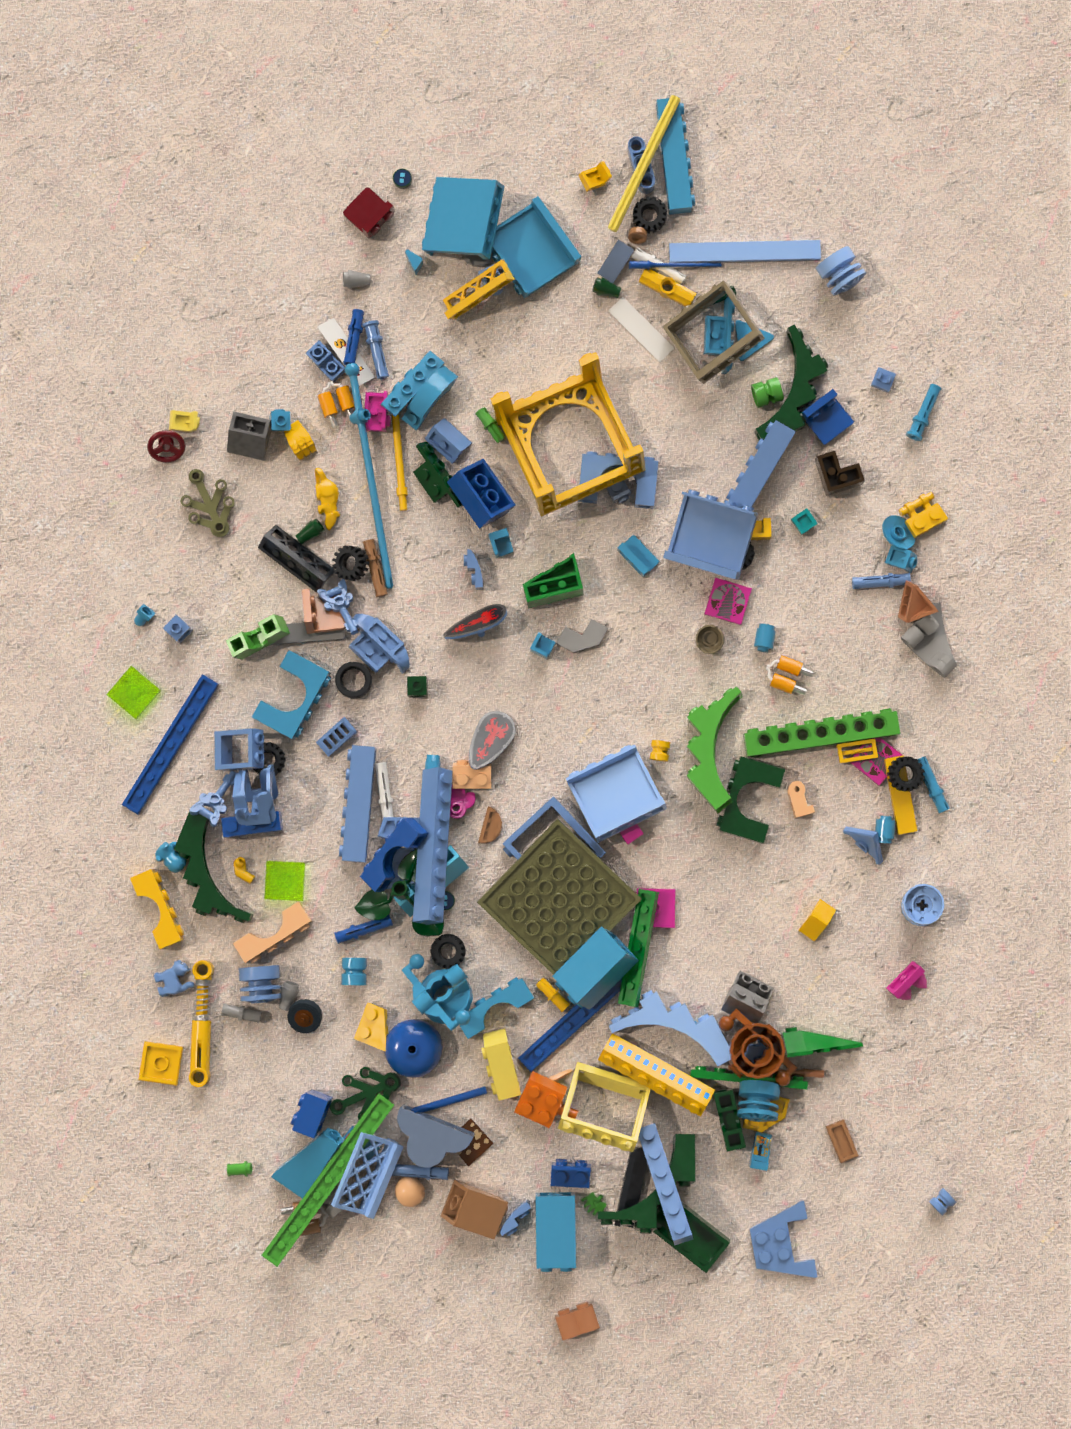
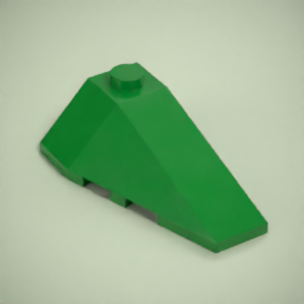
[781,1027,863,1057]

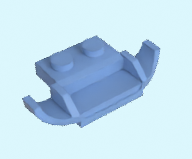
[349,614,410,674]

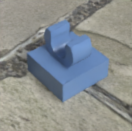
[871,367,896,393]

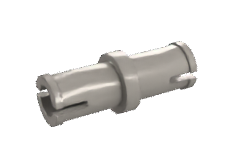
[221,1003,262,1023]

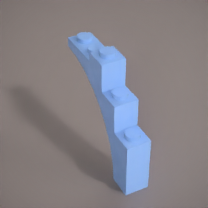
[609,990,731,1066]

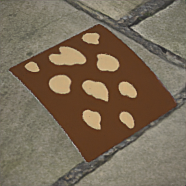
[457,1119,493,1167]

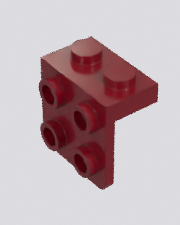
[343,187,395,239]

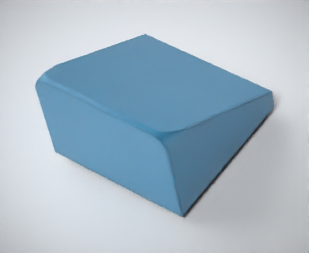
[405,249,423,275]

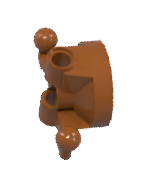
[719,1009,797,1086]

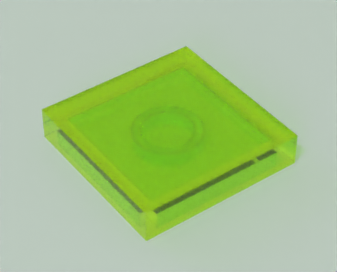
[106,666,161,720]
[264,861,306,901]

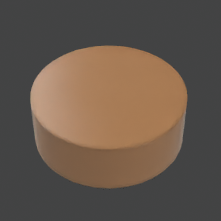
[628,227,647,244]

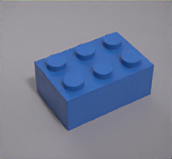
[447,458,515,529]
[291,1089,333,1138]

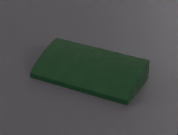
[652,1201,730,1273]

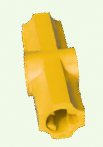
[639,269,696,307]

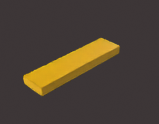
[884,755,917,835]

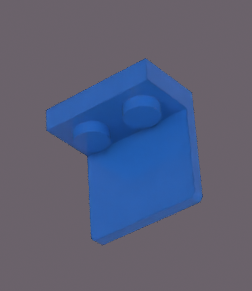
[802,389,854,445]
[550,1159,591,1188]

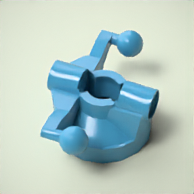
[402,954,473,1031]

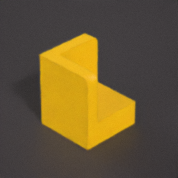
[751,518,771,540]

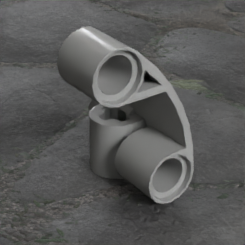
[901,603,957,678]

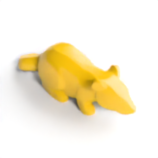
[314,468,340,531]

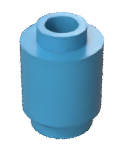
[754,624,776,653]
[875,816,895,844]

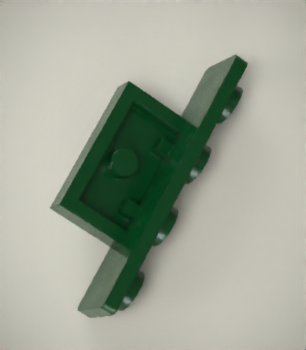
[413,442,463,508]

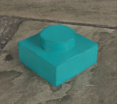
[791,508,818,535]

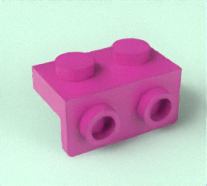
[365,391,391,432]

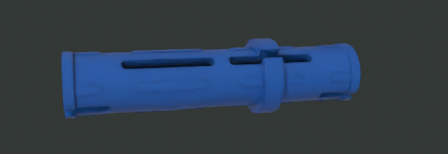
[343,309,364,365]
[334,915,393,944]

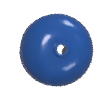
[384,1019,443,1078]

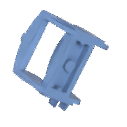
[232,764,278,826]

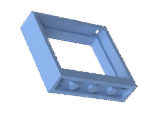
[503,796,606,859]

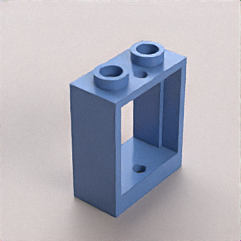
[214,728,265,771]

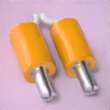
[317,381,355,428]
[766,655,814,695]

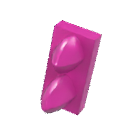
[886,961,927,1000]

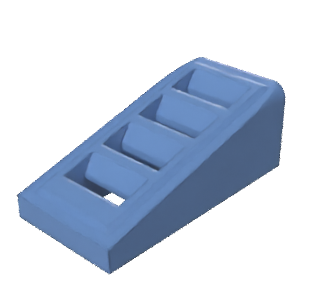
[316,717,357,757]

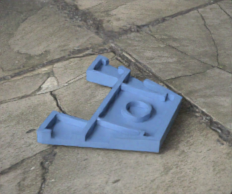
[749,1200,817,1278]

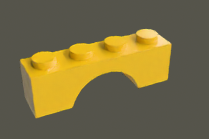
[130,869,185,949]

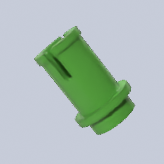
[227,1161,252,1177]

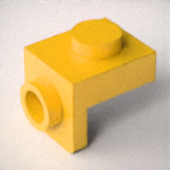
[578,161,612,192]

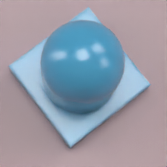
[134,604,156,626]

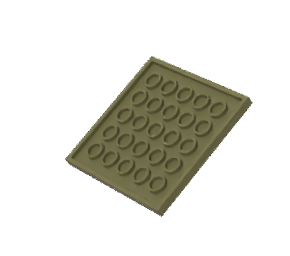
[477,818,642,975]

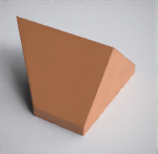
[898,580,939,623]

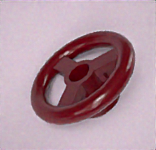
[147,430,185,463]

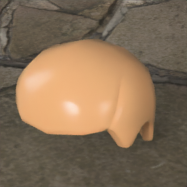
[395,1177,425,1207]

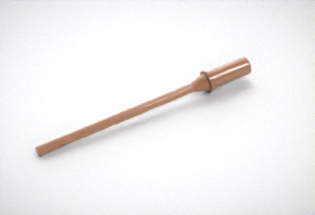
[728,1067,824,1078]

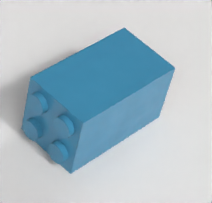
[553,926,639,1010]
[536,1192,576,1272]

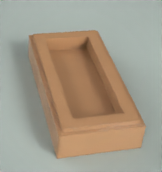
[825,1119,859,1163]

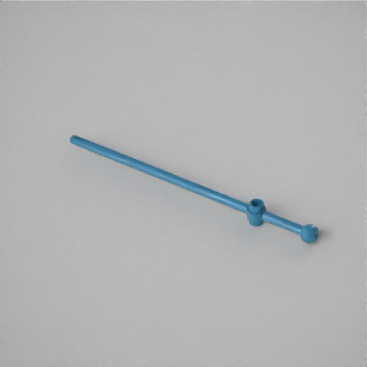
[345,363,393,589]

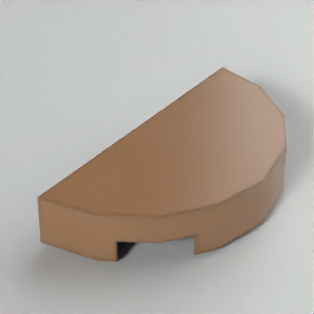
[478,806,502,844]

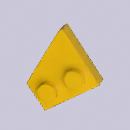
[354,1002,388,1052]

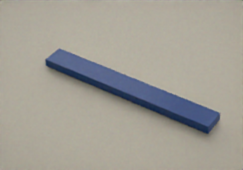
[122,674,219,815]
[518,978,622,1072]

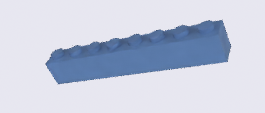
[413,767,453,925]

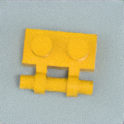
[898,492,948,538]

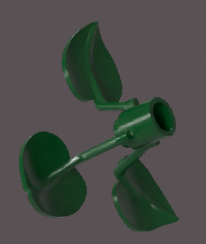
[355,848,444,937]

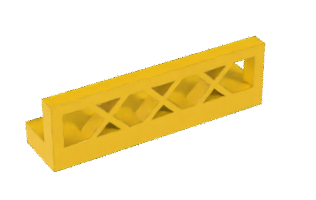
[443,259,515,319]

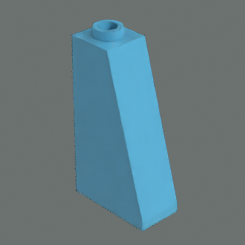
[271,1128,344,1198]

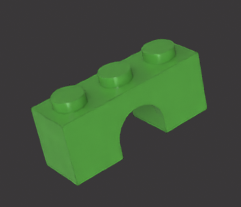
[226,614,290,660]

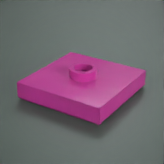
[637,888,675,928]

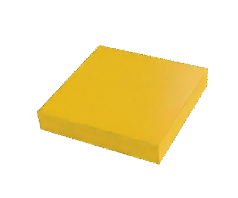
[138,1041,183,1086]

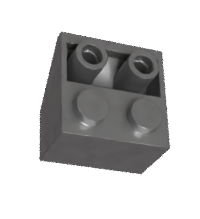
[227,411,271,461]
[721,971,774,1023]

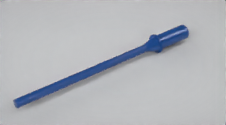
[629,260,722,270]

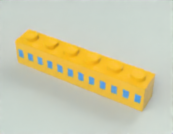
[598,1033,715,1117]

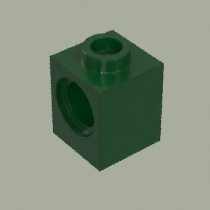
[407,676,428,698]

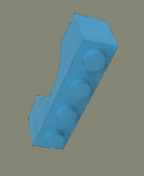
[460,977,534,1039]

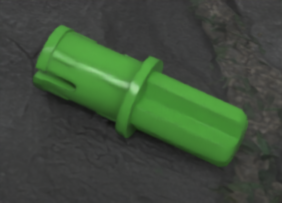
[476,407,505,443]

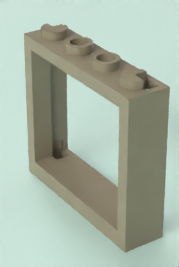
[662,280,765,384]

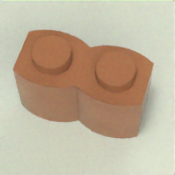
[555,1302,600,1340]

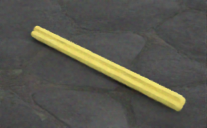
[608,95,680,232]

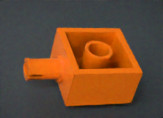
[514,1071,579,1128]

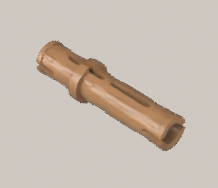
[363,539,388,597]

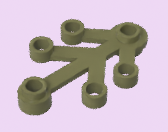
[180,469,235,537]

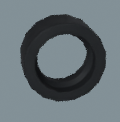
[335,662,372,699]

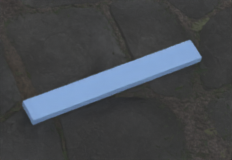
[669,240,821,263]

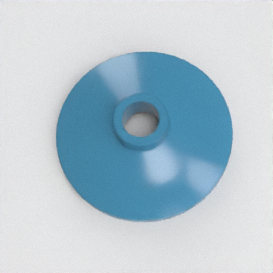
[882,515,916,550]

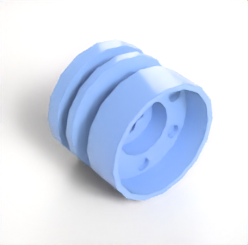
[816,246,867,296]
[901,884,944,926]

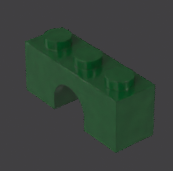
[713,1088,746,1152]

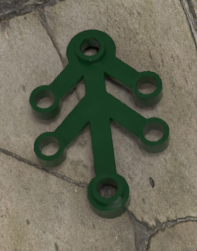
[330,1066,401,1120]

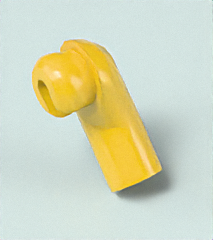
[233,857,255,884]

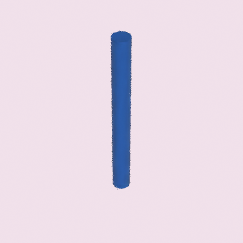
[411,1086,487,1113]

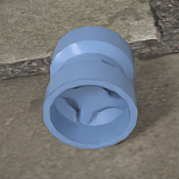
[929,1188,957,1216]

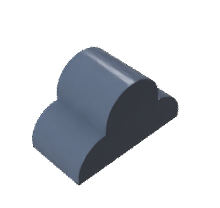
[397,1104,475,1168]

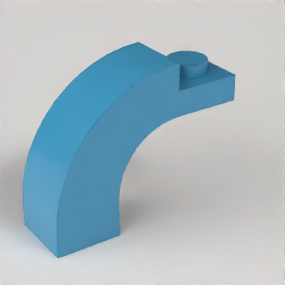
[402,365,458,430]

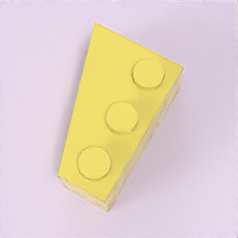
[481,1028,521,1101]

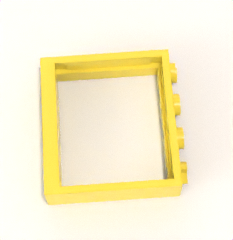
[558,1062,651,1152]

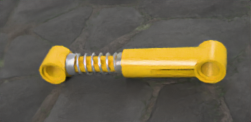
[189,960,214,1087]

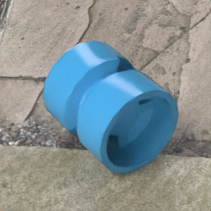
[341,958,367,985]

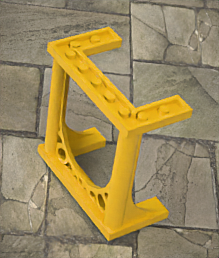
[490,352,646,517]

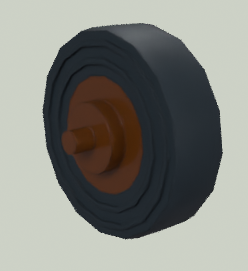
[287,999,322,1034]

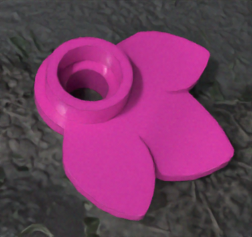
[450,784,476,819]

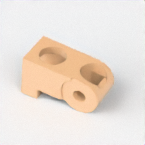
[787,781,815,819]

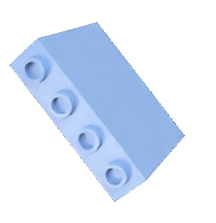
[566,745,667,843]

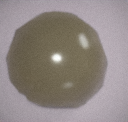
[696,625,725,654]

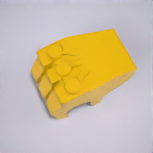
[284,420,317,460]

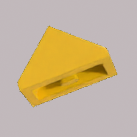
[798,899,836,941]

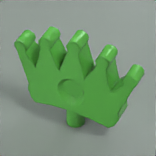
[581,1192,606,1216]

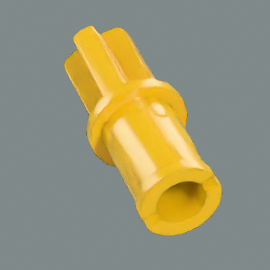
[536,978,570,1012]

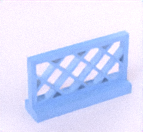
[331,1132,404,1219]

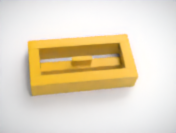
[836,739,878,764]

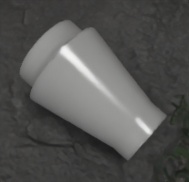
[343,270,370,289]
[278,981,300,1011]

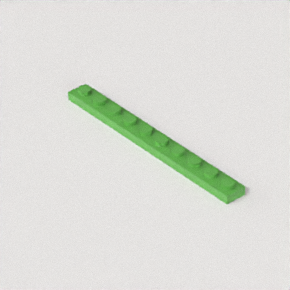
[261,1094,394,1267]

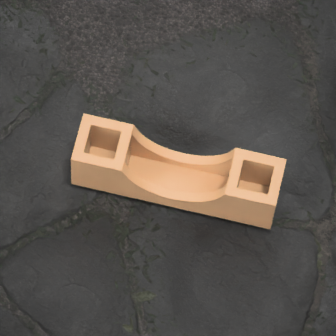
[233,902,312,964]

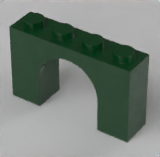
[716,756,785,844]

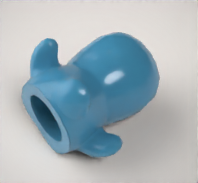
[155,842,186,873]

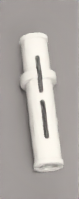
[632,247,687,285]
[374,762,394,819]

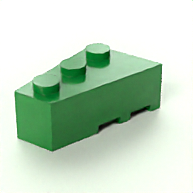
[523,553,584,609]

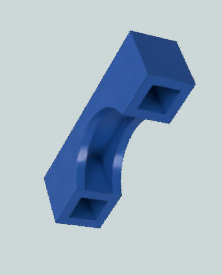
[360,818,428,892]

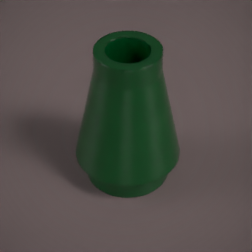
[592,277,621,298]
[295,518,325,544]

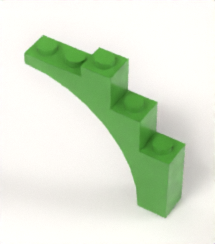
[687,686,743,814]

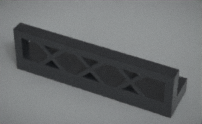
[258,525,335,593]
[614,1147,647,1228]

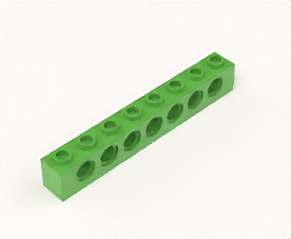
[743,708,900,758]

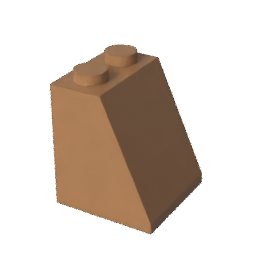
[440,1180,508,1239]

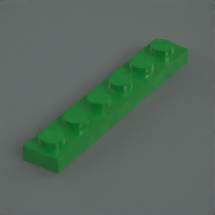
[618,889,659,1007]
[690,1066,808,1090]

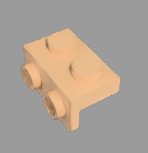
[453,760,492,789]

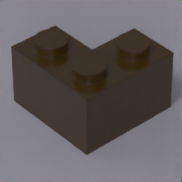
[815,451,865,496]

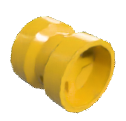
[649,740,671,762]

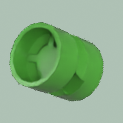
[751,377,784,408]

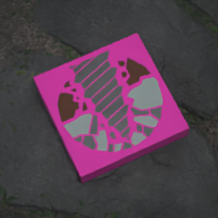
[704,577,752,625]
[849,738,902,786]

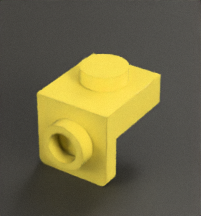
[169,410,200,433]

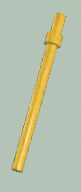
[391,414,408,511]

